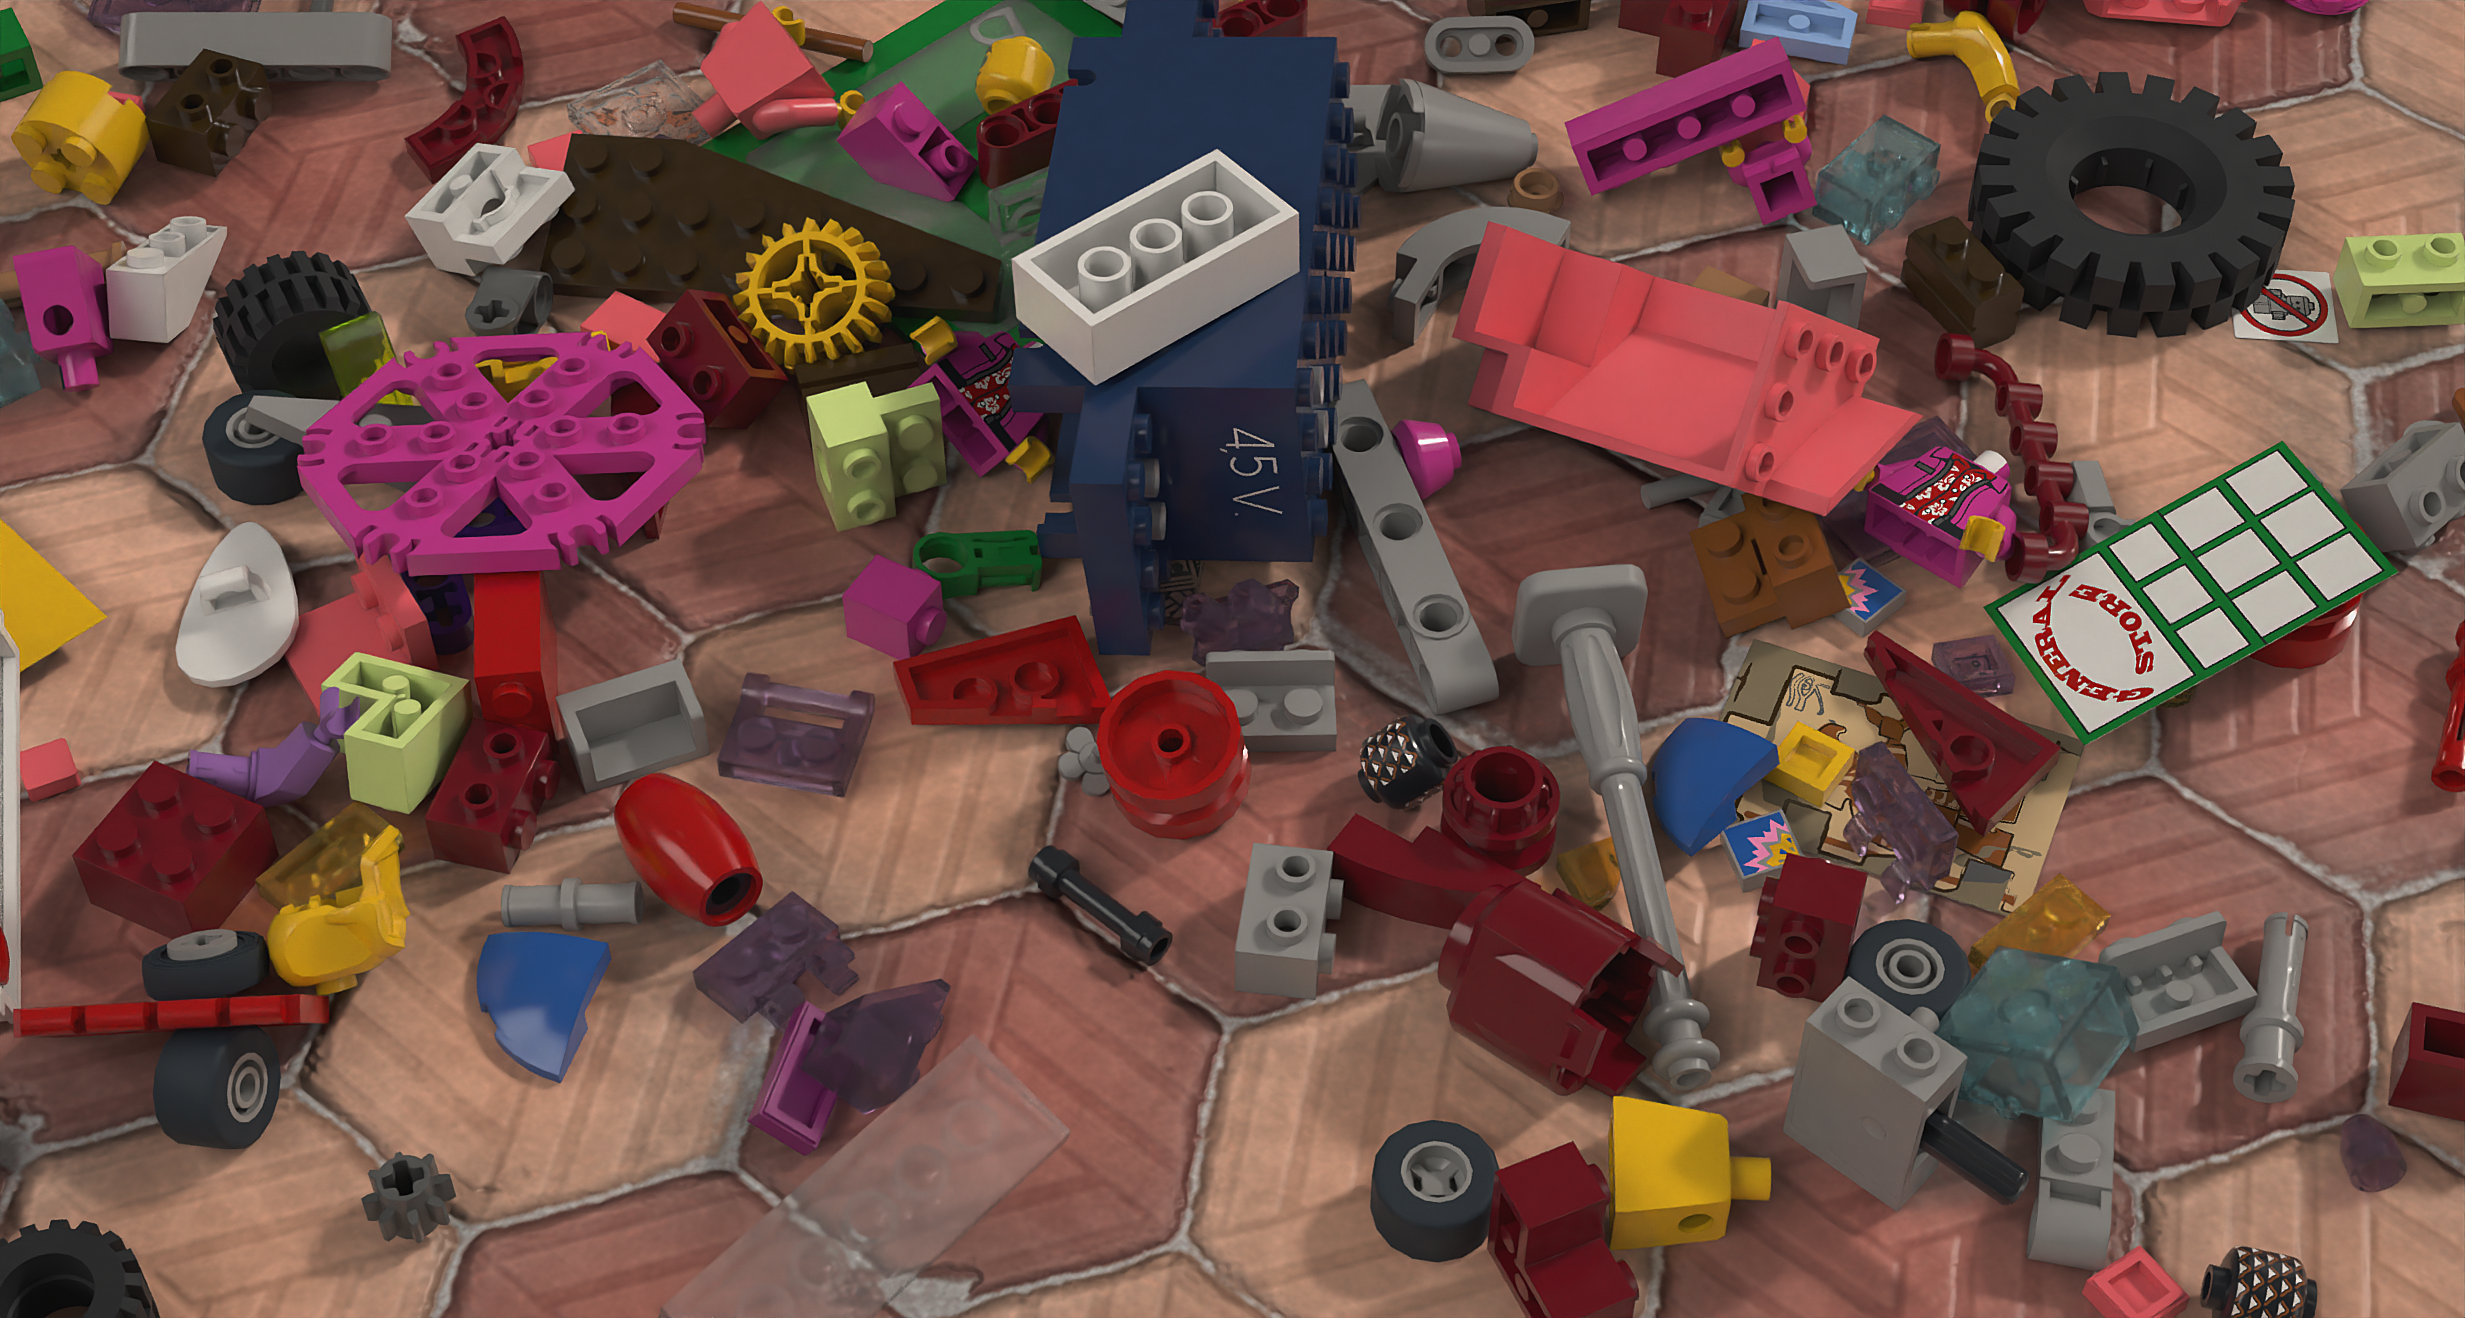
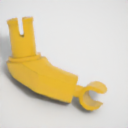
[1907,10,2021,125]

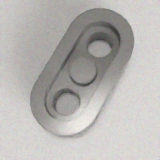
[1423,16,1535,75]

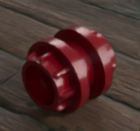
[1440,745,1560,877]

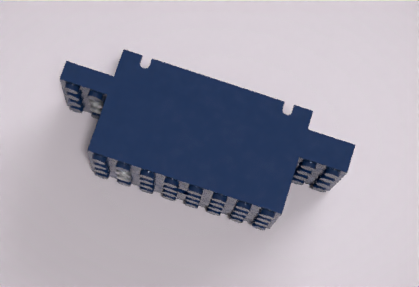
[1008,0,1361,656]

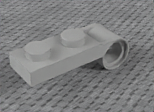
[2027,1079,2115,1272]

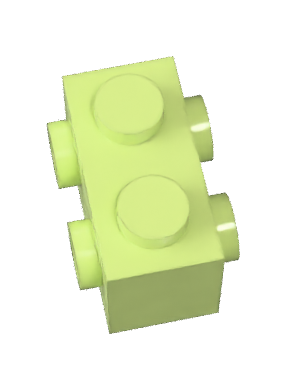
[2333,233,2465,329]

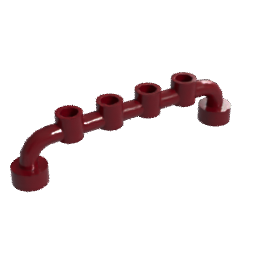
[1934,333,2089,584]

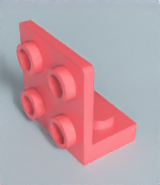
[283,552,440,717]

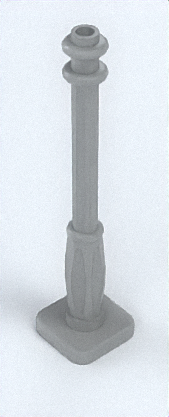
[1511,564,1720,1090]

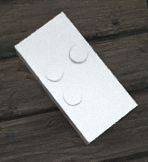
[1011,149,1300,386]

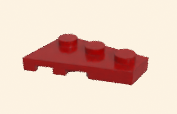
[893,615,1111,725]

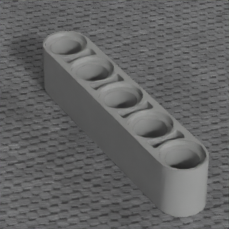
[118,12,392,82]

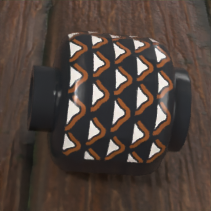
[1358,714,1458,812]
[2200,1245,2317,1318]

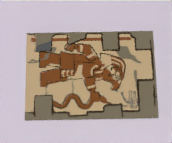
[1718,639,2084,922]

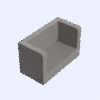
[1774,224,1868,329]
[555,658,710,794]

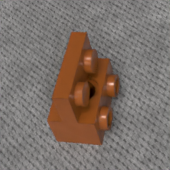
[1689,492,1851,638]

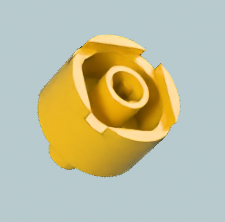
[11,70,150,205]

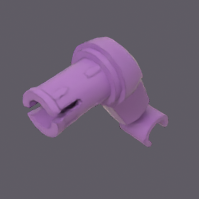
[185,686,360,808]

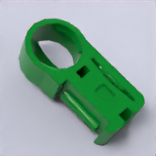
[912,530,1042,599]

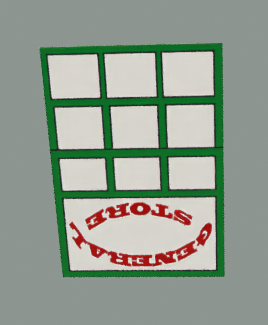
[1983,441,2399,746]

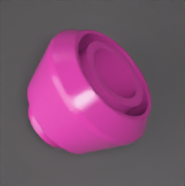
[1390,419,1461,501]

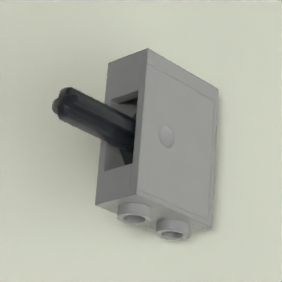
[1783,976,2030,1212]

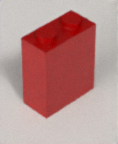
[474,570,559,754]

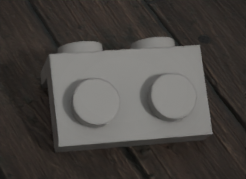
[2091,911,2258,1053]

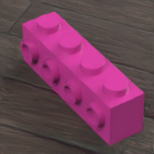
[1564,36,1807,196]

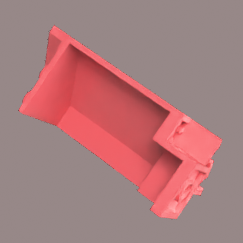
[1452,221,1923,516]

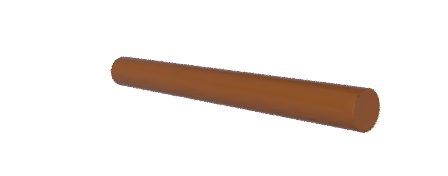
[673,2,873,62]

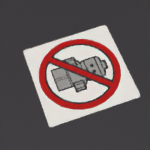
[2231,270,2339,344]

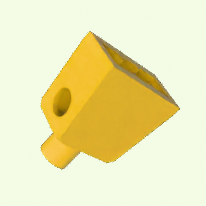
[1608,1096,1771,1250]

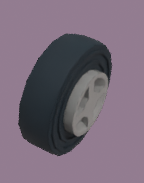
[142,929,270,1001]

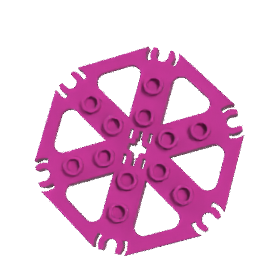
[297,332,706,576]

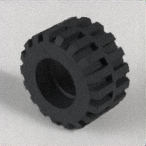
[213,251,382,401]
[0,1219,160,1318]

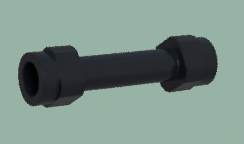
[1028,845,1173,966]

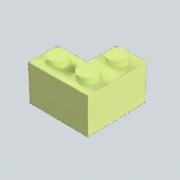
[321,652,474,814]

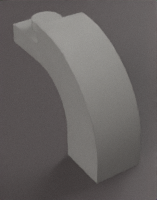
[1387,207,1571,346]

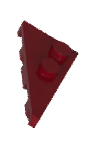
[1863,630,2061,837]

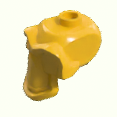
[267,825,410,996]

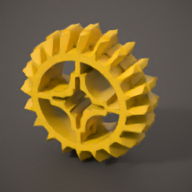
[732,217,895,375]

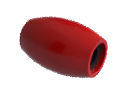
[614,773,763,927]

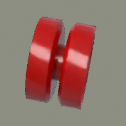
[1096,670,1252,840]

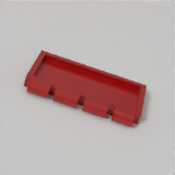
[13,994,330,1038]

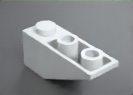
[106,216,227,343]

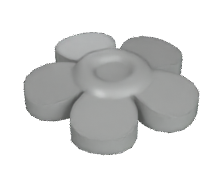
[1058,727,1110,797]

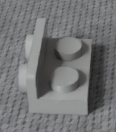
[1206,649,1337,752]

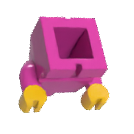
[1719,115,1817,225]

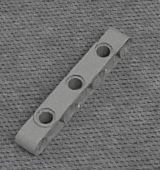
[1325,379,1499,716]

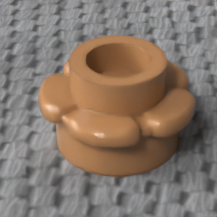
[1507,168,1564,214]

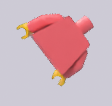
[692,0,865,140]

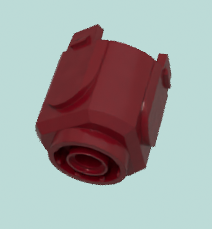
[1437,880,1684,1098]

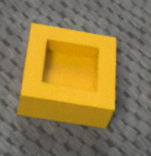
[1764,721,1855,808]

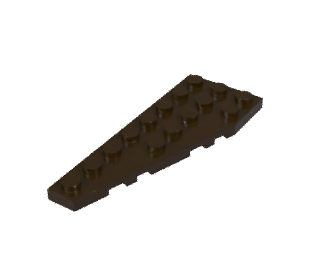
[540,133,1005,323]

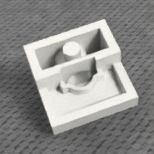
[404,143,575,276]

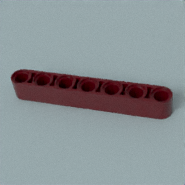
[976,0,1308,191]

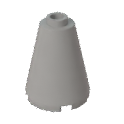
[1375,78,1538,193]

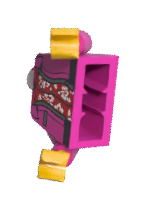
[907,316,1054,485]
[1853,447,2016,589]

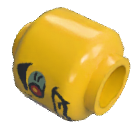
[974,36,1055,115]

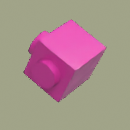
[842,554,947,660]

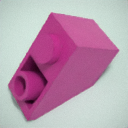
[836,81,978,202]

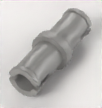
[501,878,644,931]

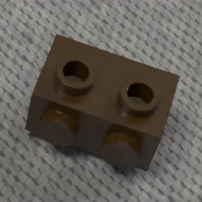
[145,49,274,177]

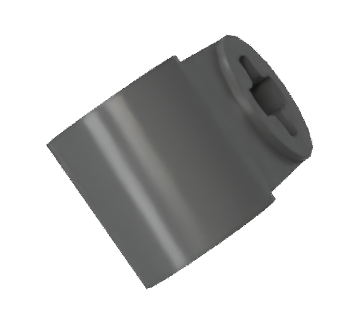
[465,266,553,337]

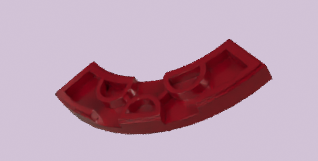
[404,16,525,185]

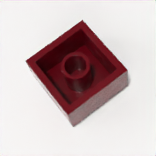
[72,760,279,940]

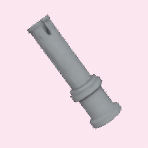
[2233,912,2309,1103]

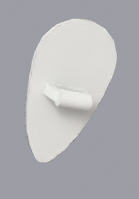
[175,522,299,688]

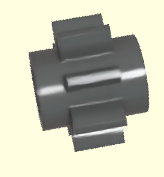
[361,1152,456,1243]

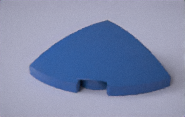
[1651,718,1780,857]
[477,931,611,1083]

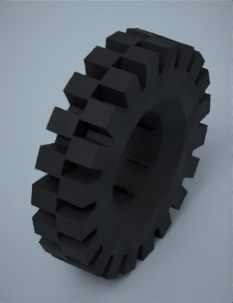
[1968,72,2295,338]

